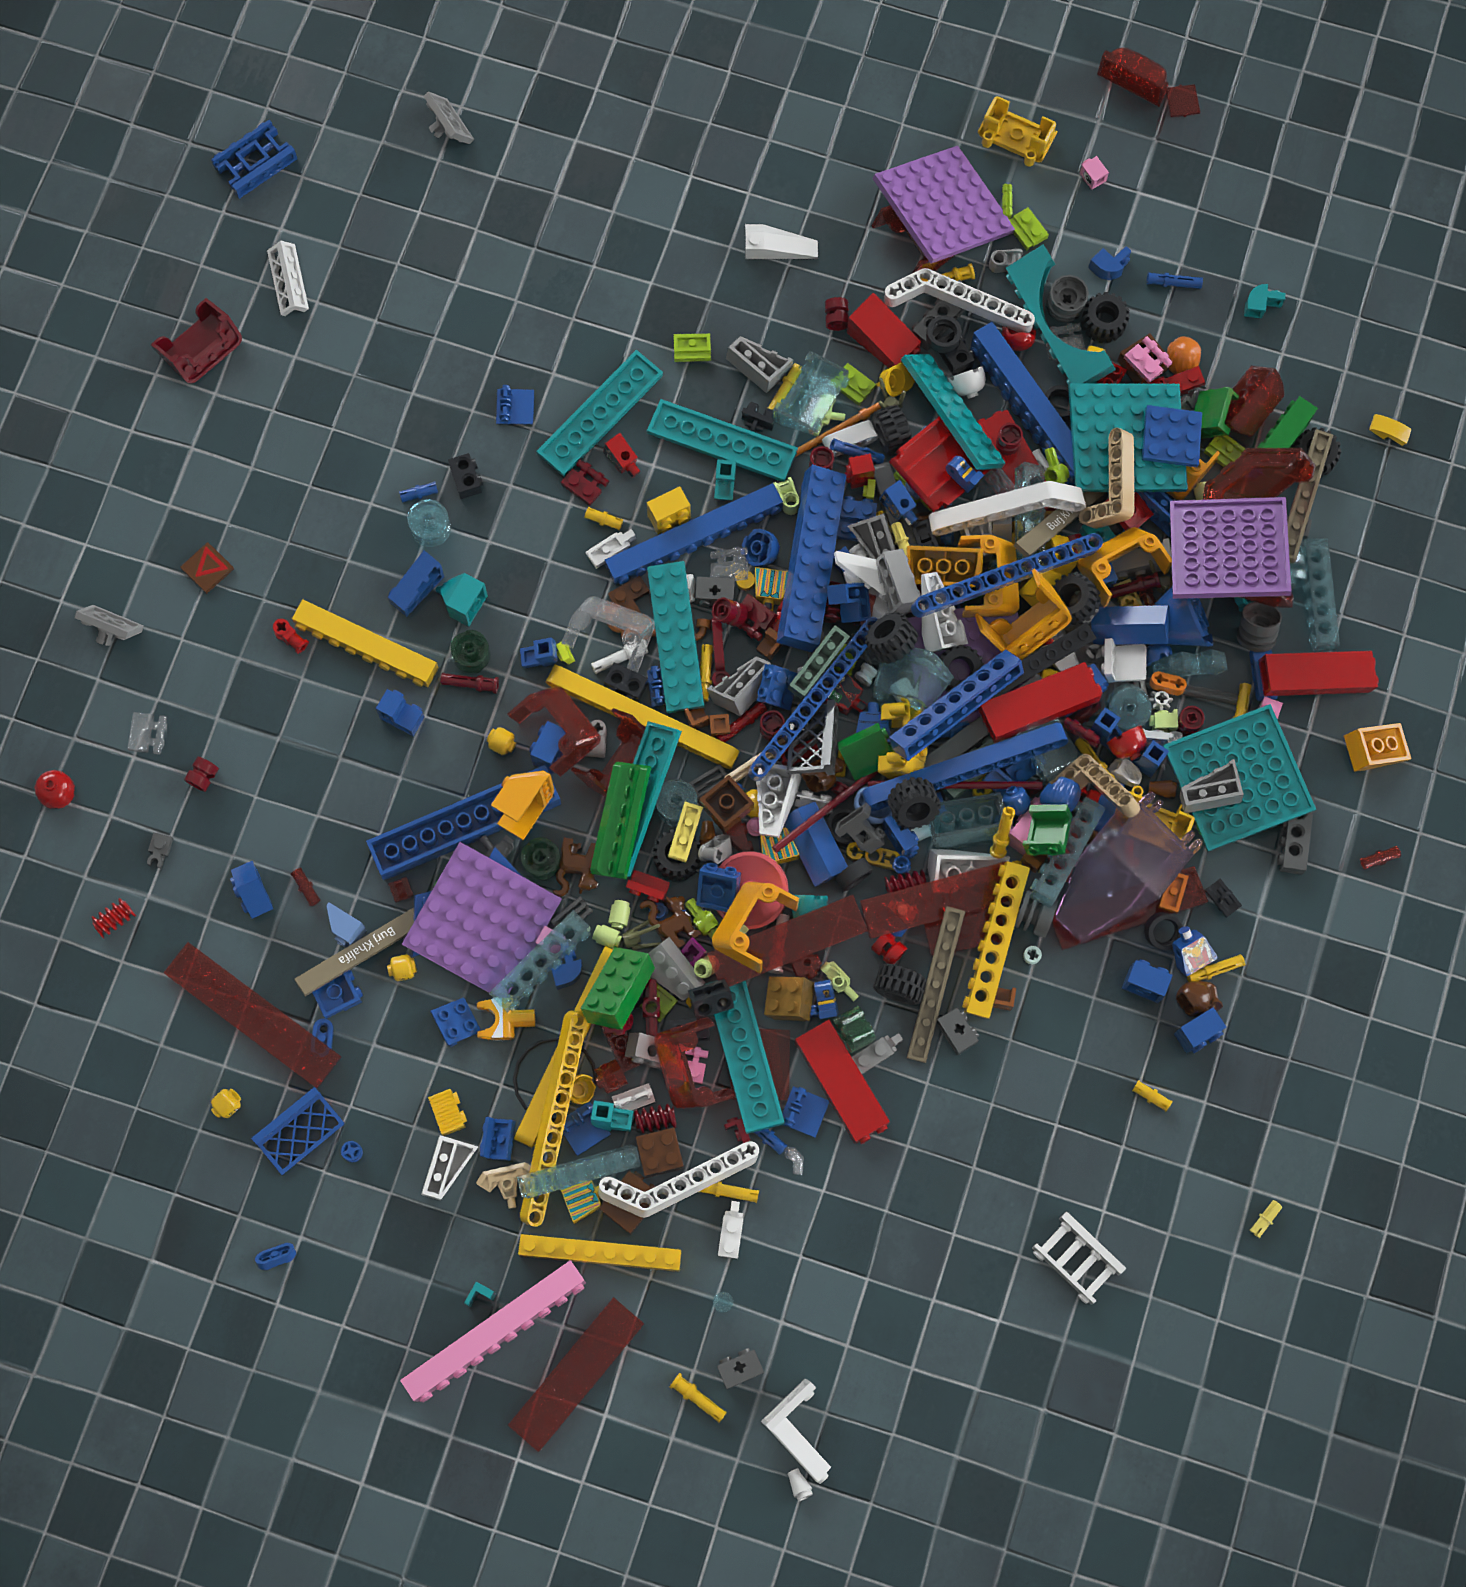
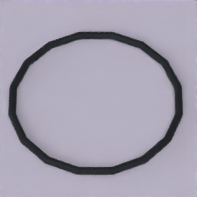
[513,1037,598,1122]

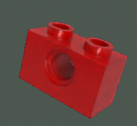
[845,453,875,489]

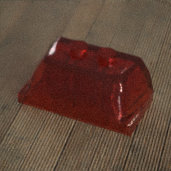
[1097,47,1169,107]
[1225,366,1284,436]

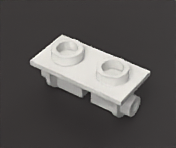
[795,790,833,815]
[612,1083,655,1110]

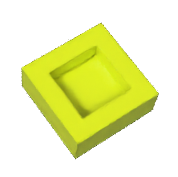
[863,479,876,501]
[556,641,575,664]

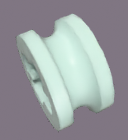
[1023,946,1042,965]

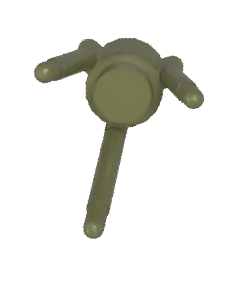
[878,378,906,409]
[1149,560,1172,595]
[622,920,662,951]

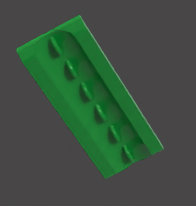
[590,762,651,879]

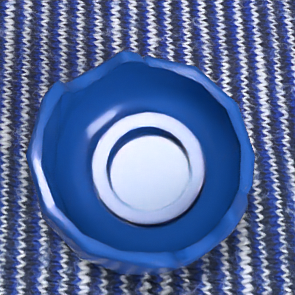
[1146,644,1172,666]

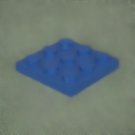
[1142,405,1202,467]

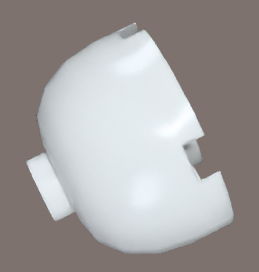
[948,366,986,399]

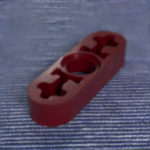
[712,618,725,671]

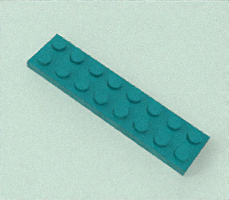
[536,350,664,477]
[901,354,1005,470]
[647,399,798,482]
[647,561,705,713]
[627,721,682,877]
[706,973,785,1134]

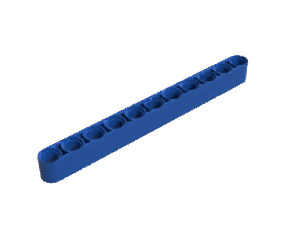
[911,533,1103,618]
[748,617,878,781]
[862,723,1068,811]

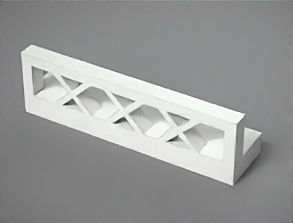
[267,241,309,316]

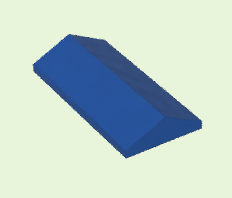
[1091,605,1169,645]
[784,802,848,887]

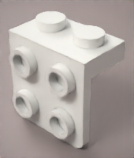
[1101,638,1146,683]

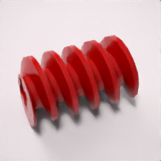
[91,898,136,939]

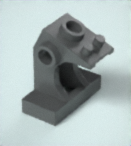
[835,802,885,854]

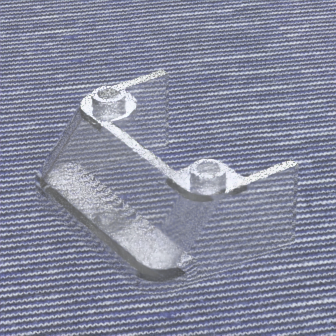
[561,596,655,673]

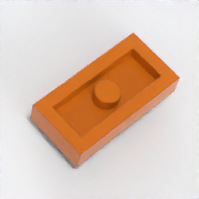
[1158,870,1189,914]

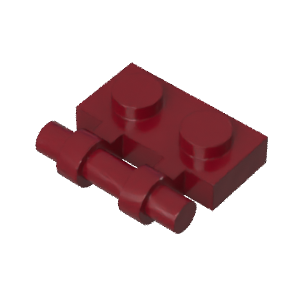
[561,459,609,506]
[737,594,778,641]
[1063,717,1101,749]

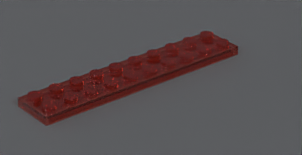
[164,942,341,1088]

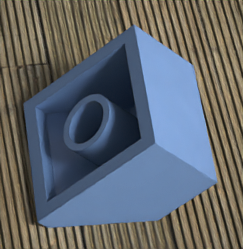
[327,902,367,948]

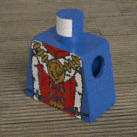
[1172,926,1218,976]

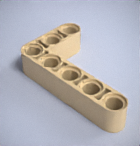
[1079,428,1134,529]
[1049,754,1140,818]

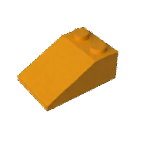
[1344,723,1411,772]

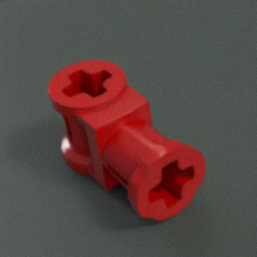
[273,619,309,654]

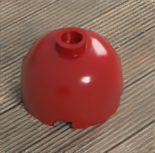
[1107,726,1147,761]
[34,770,75,809]

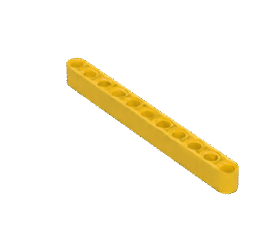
[546,665,740,769]
[514,946,613,1148]
[520,1010,587,1227]

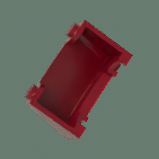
[151,298,242,384]

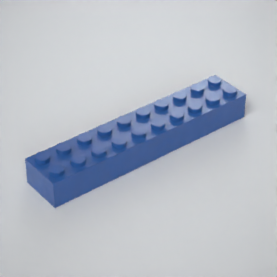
[970,322,1075,486]
[776,464,847,652]
[366,765,561,880]

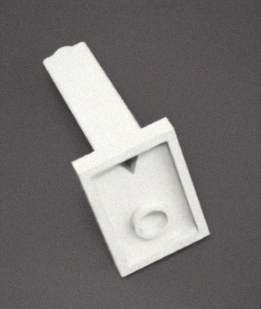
[761,1379,831,1484]

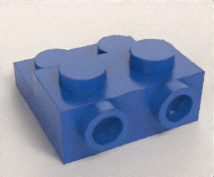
[837,496,877,542]
[756,664,798,710]
[882,815,919,859]
[696,863,741,912]
[312,970,363,1019]

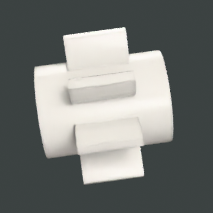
[1148,691,1173,710]

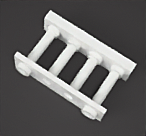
[1032,1212,1126,1305]

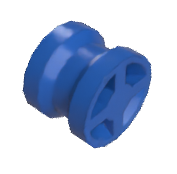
[341,1141,363,1163]

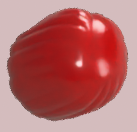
[1002,322,1036,351]

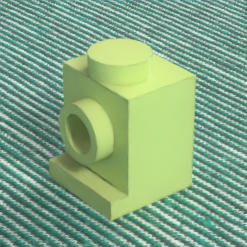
[1149,709,1178,733]

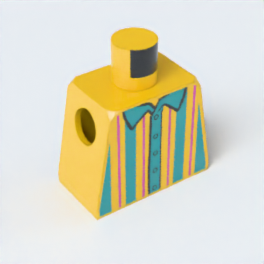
[755,567,788,611]
[760,828,799,864]
[559,1179,608,1223]

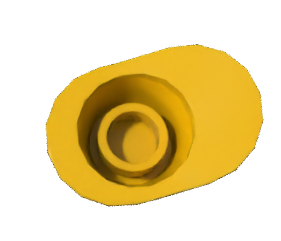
[876,363,915,397]

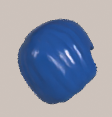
[1040,777,1081,812]

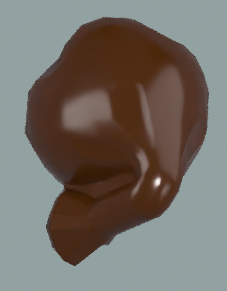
[801,757,846,792]
[1176,981,1223,1016]

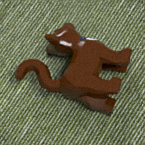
[553,837,598,897]
[639,896,701,948]

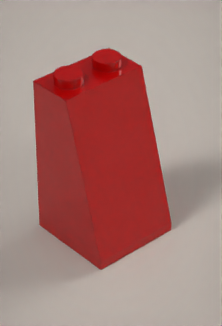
[847,293,921,368]

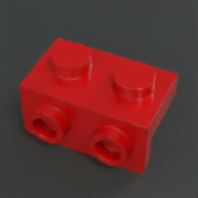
[626,870,670,903]

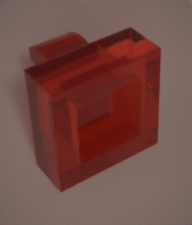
[388,877,414,903]

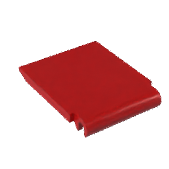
[889,416,992,512]

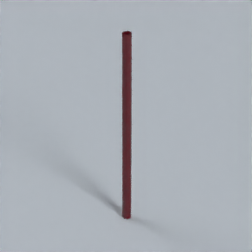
[772,770,879,853]
[868,781,1042,789]

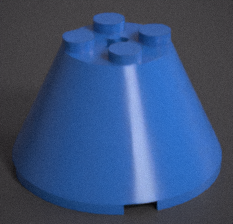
[1153,586,1213,647]

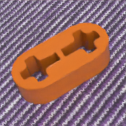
[1149,671,1187,696]

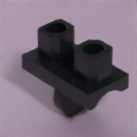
[741,402,775,432]
[1204,878,1242,918]

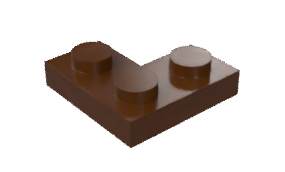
[608,576,650,625]

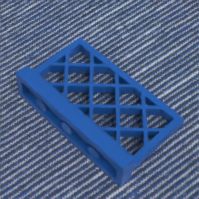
[251,1087,345,1175]

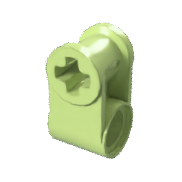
[773,477,799,515]

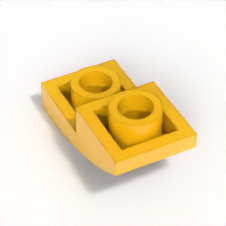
[1369,414,1411,446]

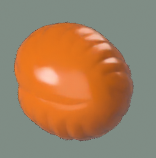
[1167,336,1201,374]

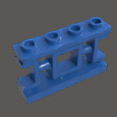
[211,120,297,199]

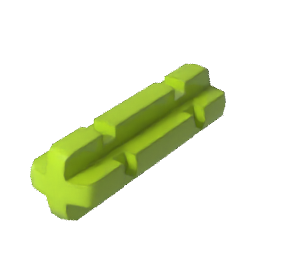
[1002,184,1013,218]

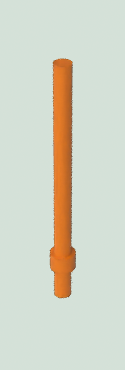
[795,402,882,457]

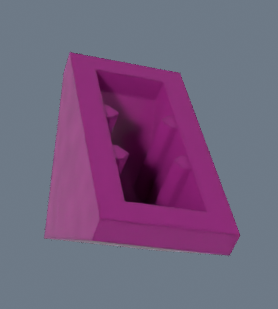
[681,937,707,968]

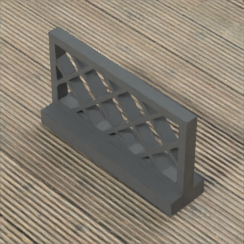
[787,700,839,775]

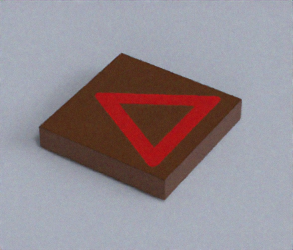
[180,542,234,594]

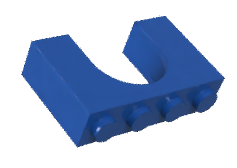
[1091,707,1169,778]

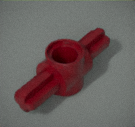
[642,979,660,1037]

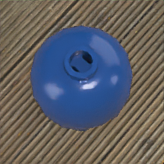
[742,529,780,567]

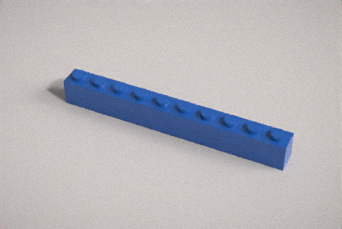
[605,483,783,585]

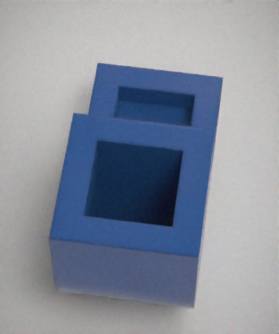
[1088,246,1131,280]
[520,638,558,668]
[551,943,583,990]

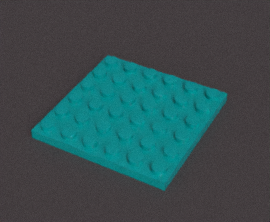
[1068,383,1188,492]
[1163,704,1316,852]

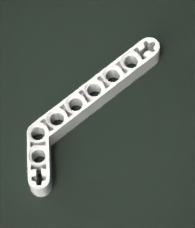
[884,268,1035,333]
[929,481,1086,536]
[598,1141,759,1218]

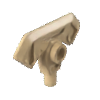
[476,1162,531,1209]

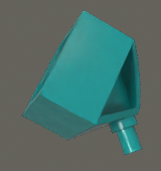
[436,573,488,627]

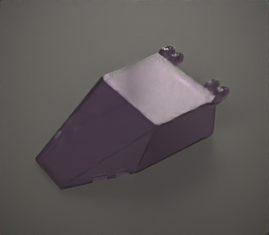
[1055,792,1203,943]

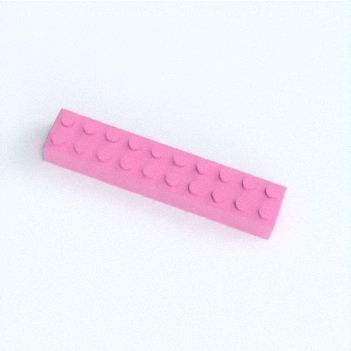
[400,1260,586,1403]

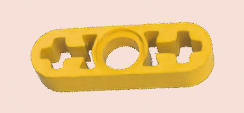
[846,842,900,870]

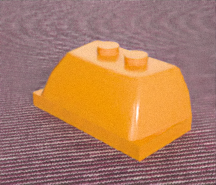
[907,546,983,587]

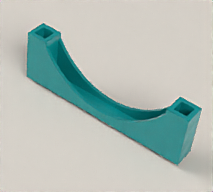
[1006,244,1116,386]

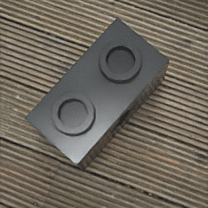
[695,577,735,607]
[936,1007,979,1056]
[717,1348,764,1389]

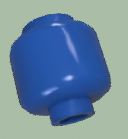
[1002,786,1031,816]

